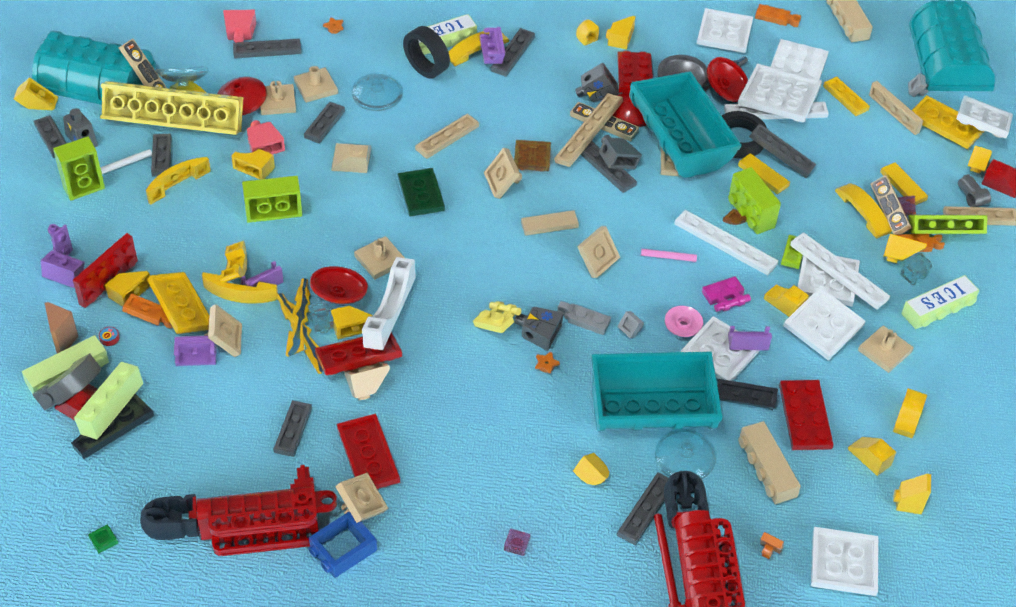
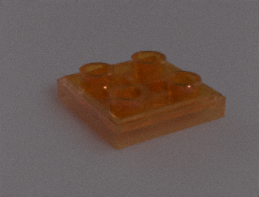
[514,140,551,171]

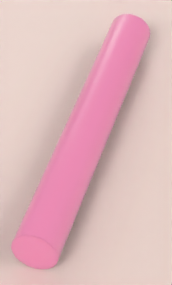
[641,249,697,262]

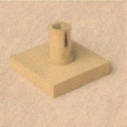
[294,66,338,103]
[261,81,296,115]
[484,148,522,199]
[577,226,620,278]
[354,236,405,280]
[204,304,242,357]
[858,326,914,373]
[335,473,389,523]

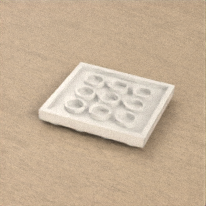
[738,63,822,123]

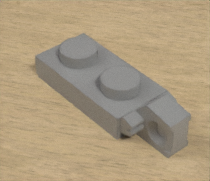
[557,301,611,335]

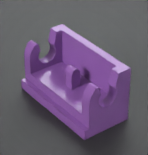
[480,27,505,64]
[41,250,85,288]
[240,261,283,287]
[728,326,772,350]
[174,336,217,366]

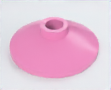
[665,306,703,337]

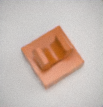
[760,532,784,559]

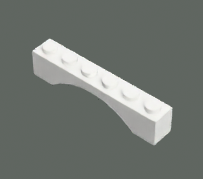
[362,257,416,350]

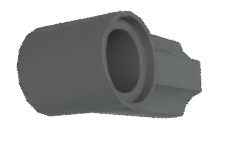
[958,174,991,207]

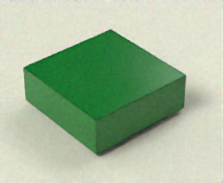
[88,524,118,554]

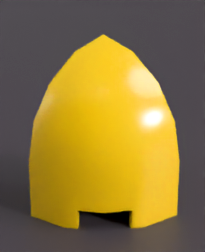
[576,19,599,46]
[573,453,609,485]

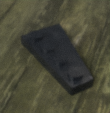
[71,394,154,459]

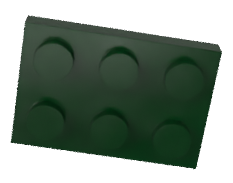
[398,168,445,217]

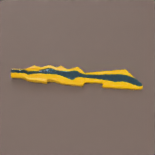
[285,278,310,357]
[277,293,323,374]

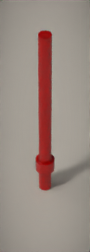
[654,514,681,607]

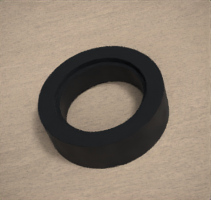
[403,26,450,78]
[722,111,767,159]

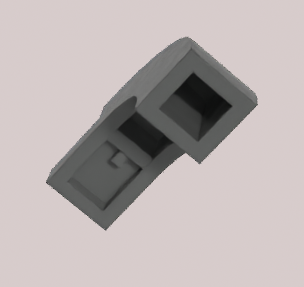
[33,353,102,410]

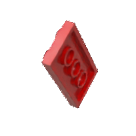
[617,51,653,93]
[73,233,138,308]
[315,332,402,375]
[779,380,834,450]
[337,413,400,489]

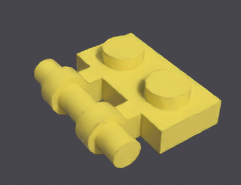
[473,301,521,333]

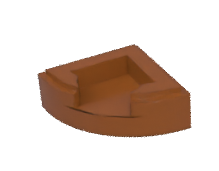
[723,208,747,225]

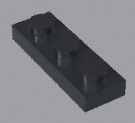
[717,379,778,409]

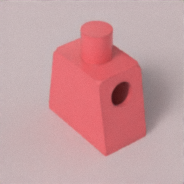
[223,10,256,43]
[247,120,285,155]

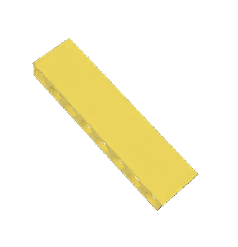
[100,81,243,135]

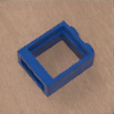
[308,511,377,578]

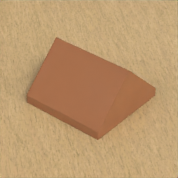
[45,302,78,353]

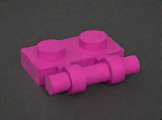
[702,276,751,312]

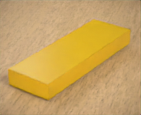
[823,76,870,116]
[738,153,790,195]
[880,162,928,206]

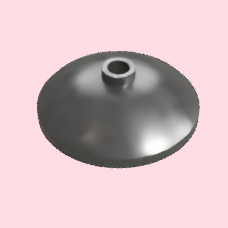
[657,55,708,87]

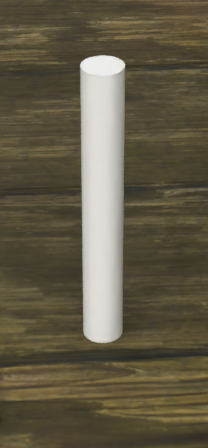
[100,149,152,174]

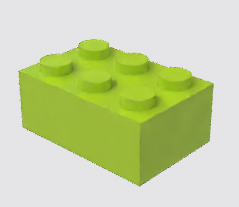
[53,136,105,201]
[728,167,781,234]
[242,175,302,223]

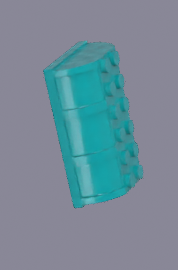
[909,0,996,91]
[32,30,156,105]
[629,71,742,178]
[591,351,723,431]

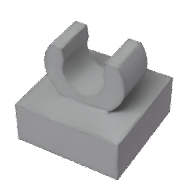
[908,73,928,97]
[617,311,644,338]

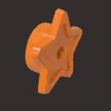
[323,18,344,34]
[535,352,560,374]

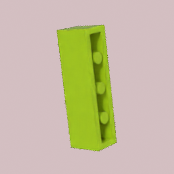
[908,215,987,234]

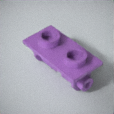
[48,224,73,256]

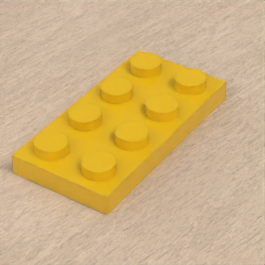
[912,95,985,149]
[148,272,209,334]

